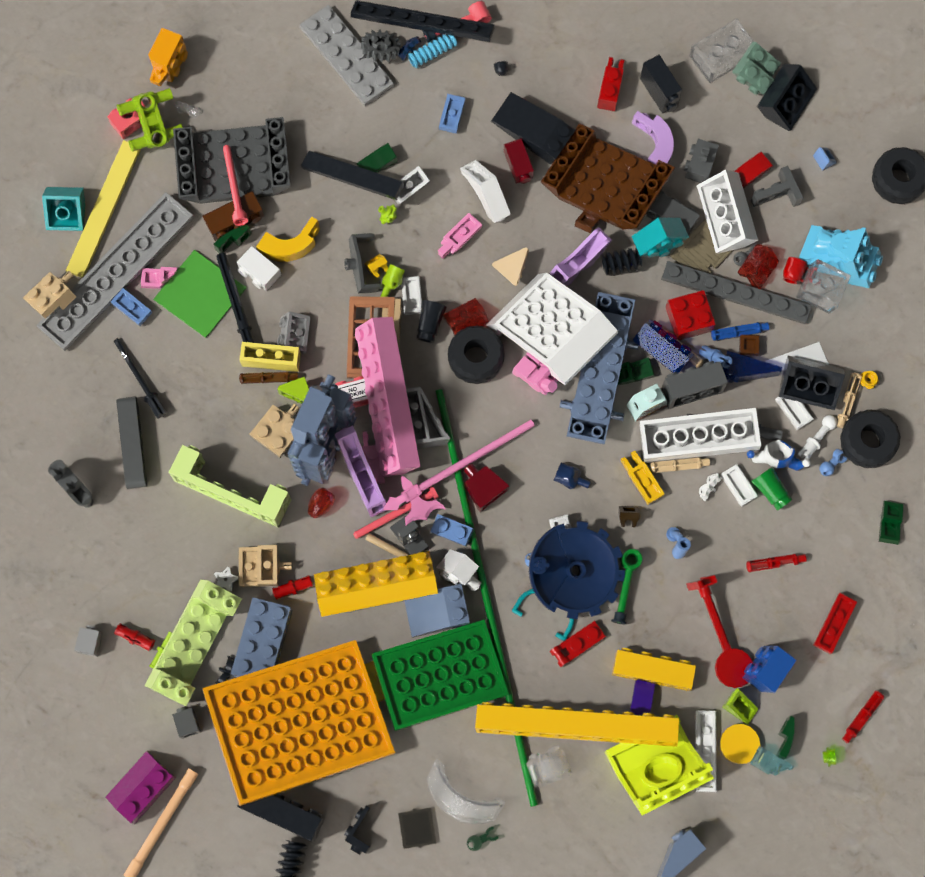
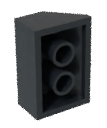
[757,64,818,131]
[779,356,845,410]

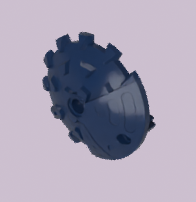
[529,521,625,619]

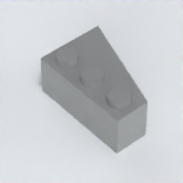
[406,387,450,449]

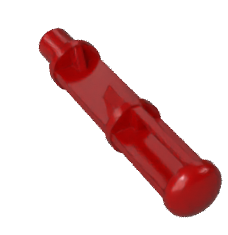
[746,554,807,572]
[842,691,885,743]

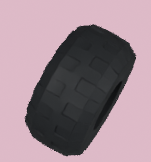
[872,147,925,204]
[448,326,505,384]
[840,409,901,468]

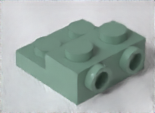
[732,42,781,95]

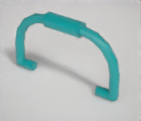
[512,589,574,641]

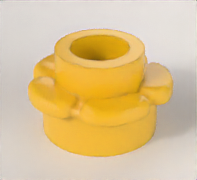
[860,371,878,389]

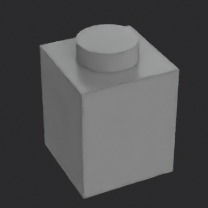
[74,625,103,657]

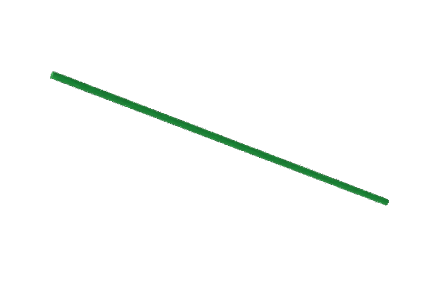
[435,389,538,807]

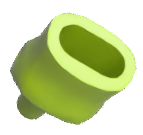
[380,264,405,297]

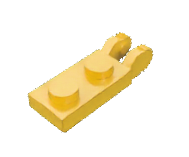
[621,451,664,505]

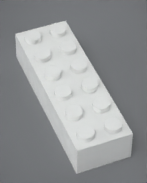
[639,408,761,463]

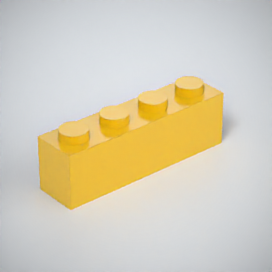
[612,648,696,691]

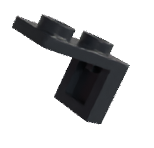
[344,805,371,855]

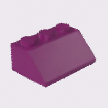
[105,751,176,824]

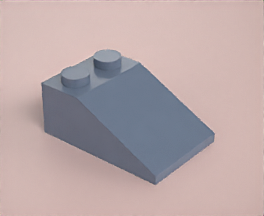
[404,584,470,637]
[657,829,706,877]

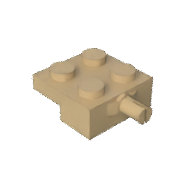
[23,271,76,319]
[249,404,300,458]
[239,545,292,587]

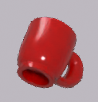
[783,257,815,284]

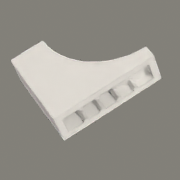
[460,160,511,223]

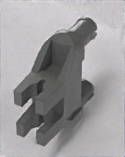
[48,460,93,508]

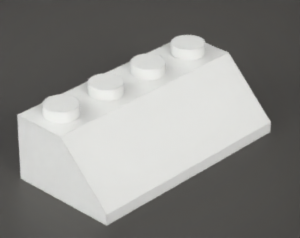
[697,170,758,253]

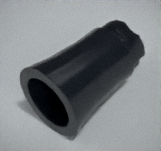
[416,300,447,343]

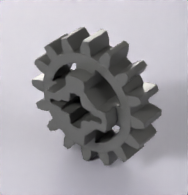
[361,30,401,63]

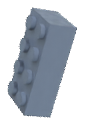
[231,597,293,678]

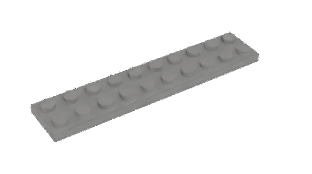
[36,192,194,351]

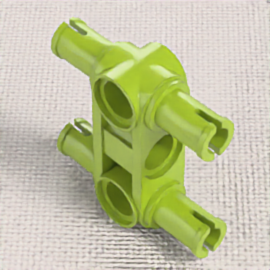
[116,88,183,152]

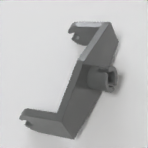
[344,233,384,294]

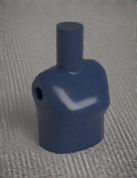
[553,462,591,489]

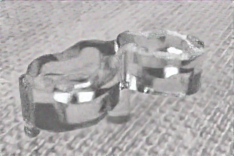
[175,100,204,118]

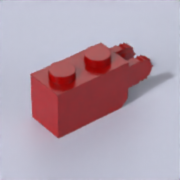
[597,57,624,112]

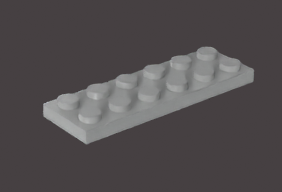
[299,5,394,106]

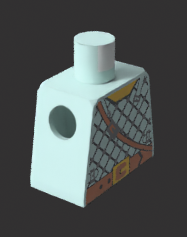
[626,384,667,422]

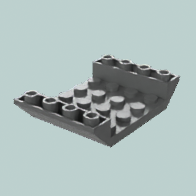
[173,117,291,204]

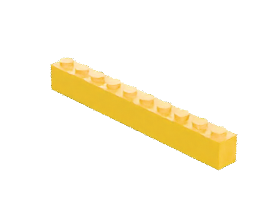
[475,702,679,747]

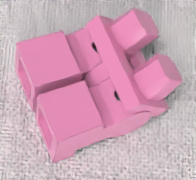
[512,352,558,395]

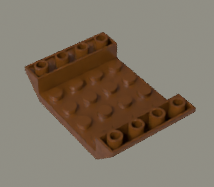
[541,123,675,230]

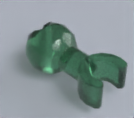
[467,827,499,851]

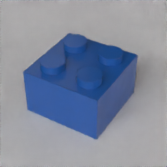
[743,646,797,693]

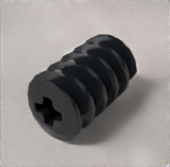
[601,248,642,276]
[276,840,308,877]

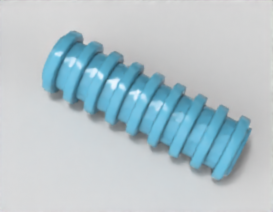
[408,34,457,68]

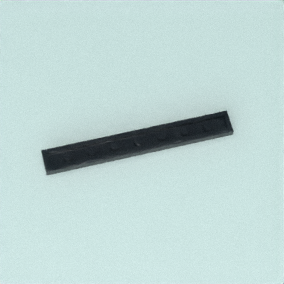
[350,0,494,42]

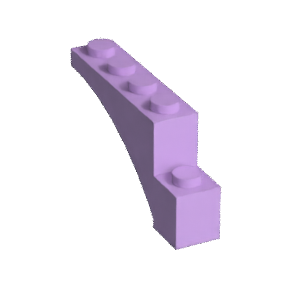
[335,425,386,517]

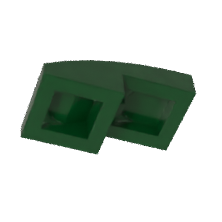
[213,225,252,254]
[617,357,655,386]
[878,501,903,545]
[776,716,795,760]

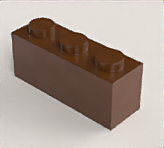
[202,191,264,241]

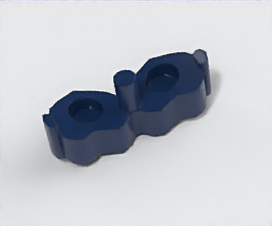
[399,36,422,61]

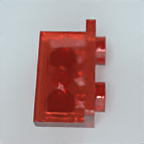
[738,244,779,289]
[443,298,489,336]

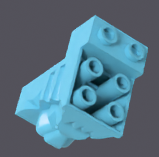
[799,225,883,288]

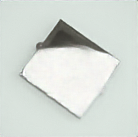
[398,808,437,849]

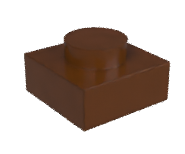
[575,211,600,233]
[739,335,759,356]

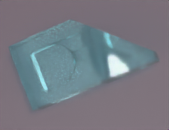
[750,746,794,776]

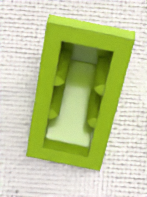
[277,377,309,404]
[722,688,758,725]

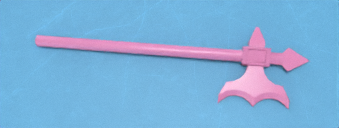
[383,420,535,526]

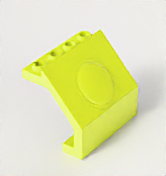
[605,715,714,816]

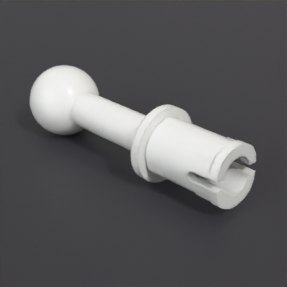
[798,415,838,459]

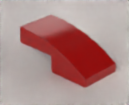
[734,152,773,189]

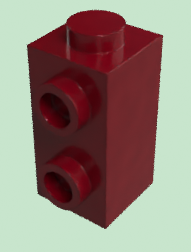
[504,139,534,184]

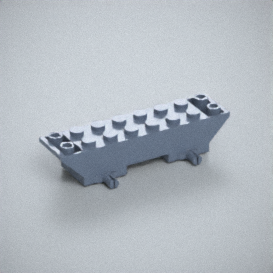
[559,292,640,445]

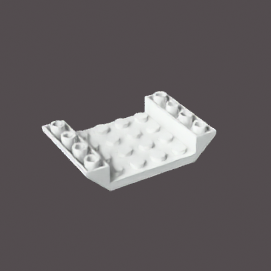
[486,273,618,385]

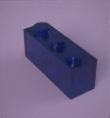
[633,319,694,374]

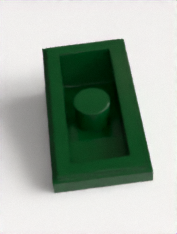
[356,143,397,173]

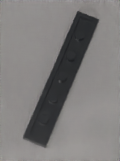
[301,151,404,200]

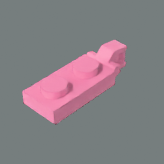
[438,213,483,259]

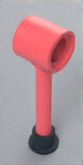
[423,1,492,43]

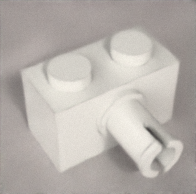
[436,549,481,591]

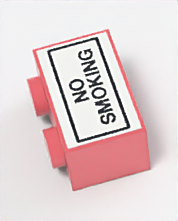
[336,376,369,408]

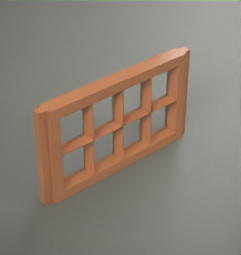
[347,296,395,378]

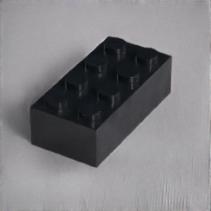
[237,793,324,842]

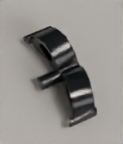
[214,655,235,684]

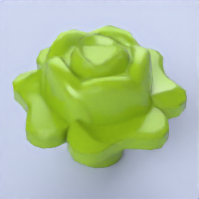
[378,204,397,224]

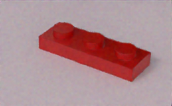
[813,593,857,655]

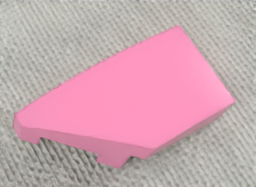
[141,267,177,288]

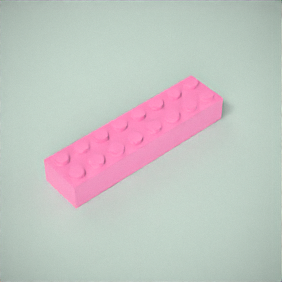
[355,317,421,477]

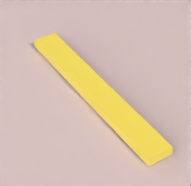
[65,140,141,278]

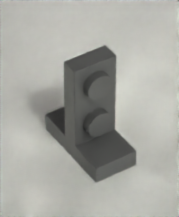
[751,166,803,207]
[390,516,429,555]

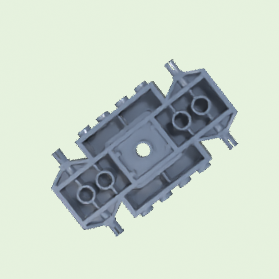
[287,374,357,486]

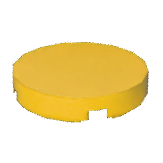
[720,724,760,764]

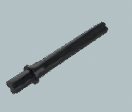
[216,253,254,343]

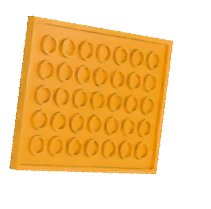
[203,640,395,806]

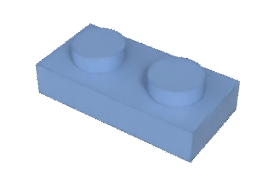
[439,94,465,134]
[111,288,152,326]
[430,514,474,547]

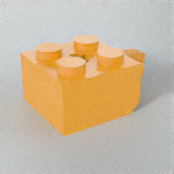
[148,28,188,86]

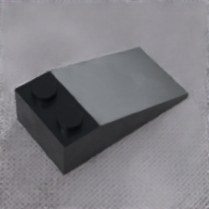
[491,92,575,164]

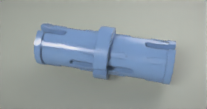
[699,345,732,368]

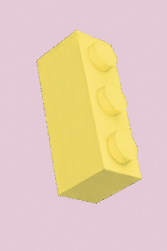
[240,342,301,372]

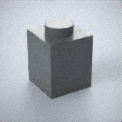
[172,706,201,739]

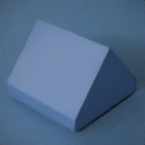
[813,147,837,171]

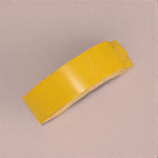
[256,217,320,262]

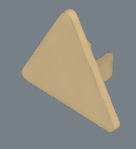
[492,247,529,286]

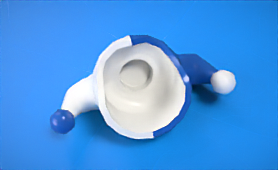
[747,440,811,471]

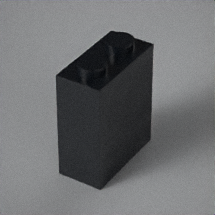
[640,54,682,114]

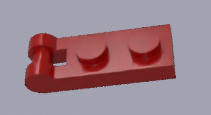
[549,620,606,668]

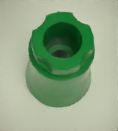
[751,466,792,511]

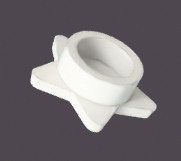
[214,567,239,592]

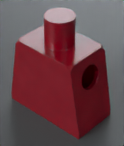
[464,463,509,512]

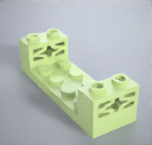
[168,445,291,527]
[145,580,242,706]

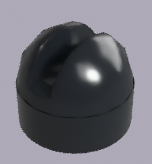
[493,61,509,76]

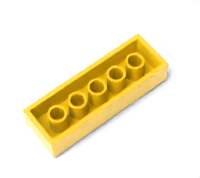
[314,551,438,617]

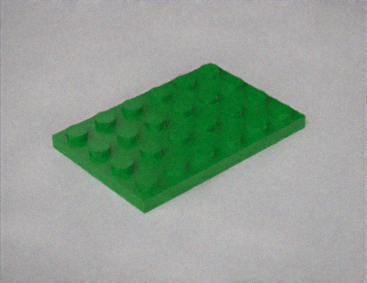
[371,619,509,731]

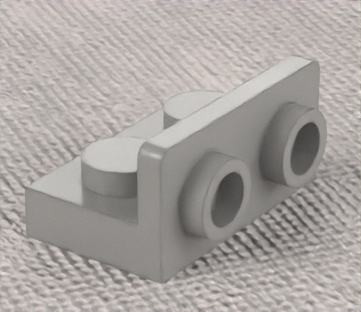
[277,311,310,354]

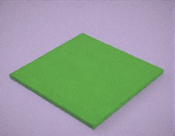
[153,250,247,338]

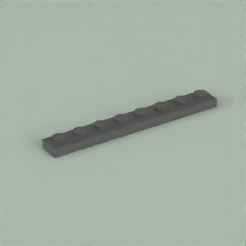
[661,261,811,324]

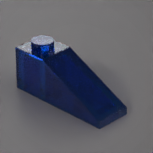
[722,351,782,383]

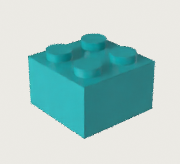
[631,217,689,258]

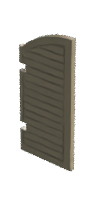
[670,219,733,274]

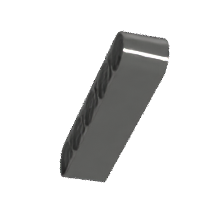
[116,396,147,489]

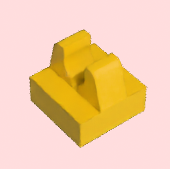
[364,254,388,278]

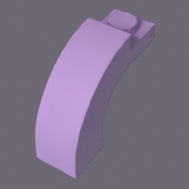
[632,111,674,165]

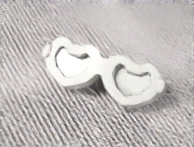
[699,473,722,501]

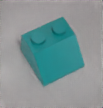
[42,187,85,231]

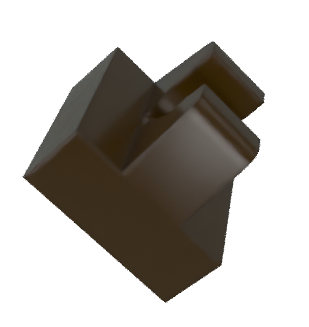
[618,506,640,527]

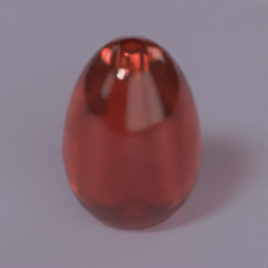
[308,487,335,519]

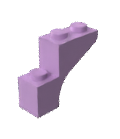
[549,228,612,287]

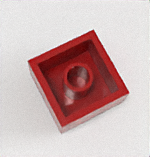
[666,290,716,341]

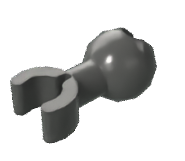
[733,243,762,266]

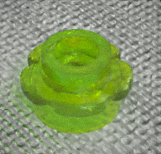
[823,747,836,767]

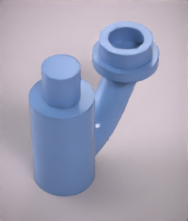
[666,527,691,559]

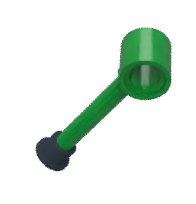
[611,549,642,625]

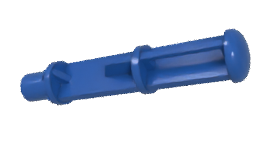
[711,322,769,341]

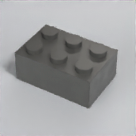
[661,361,728,409]

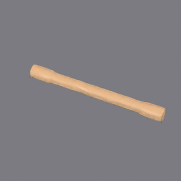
[124,768,199,877]

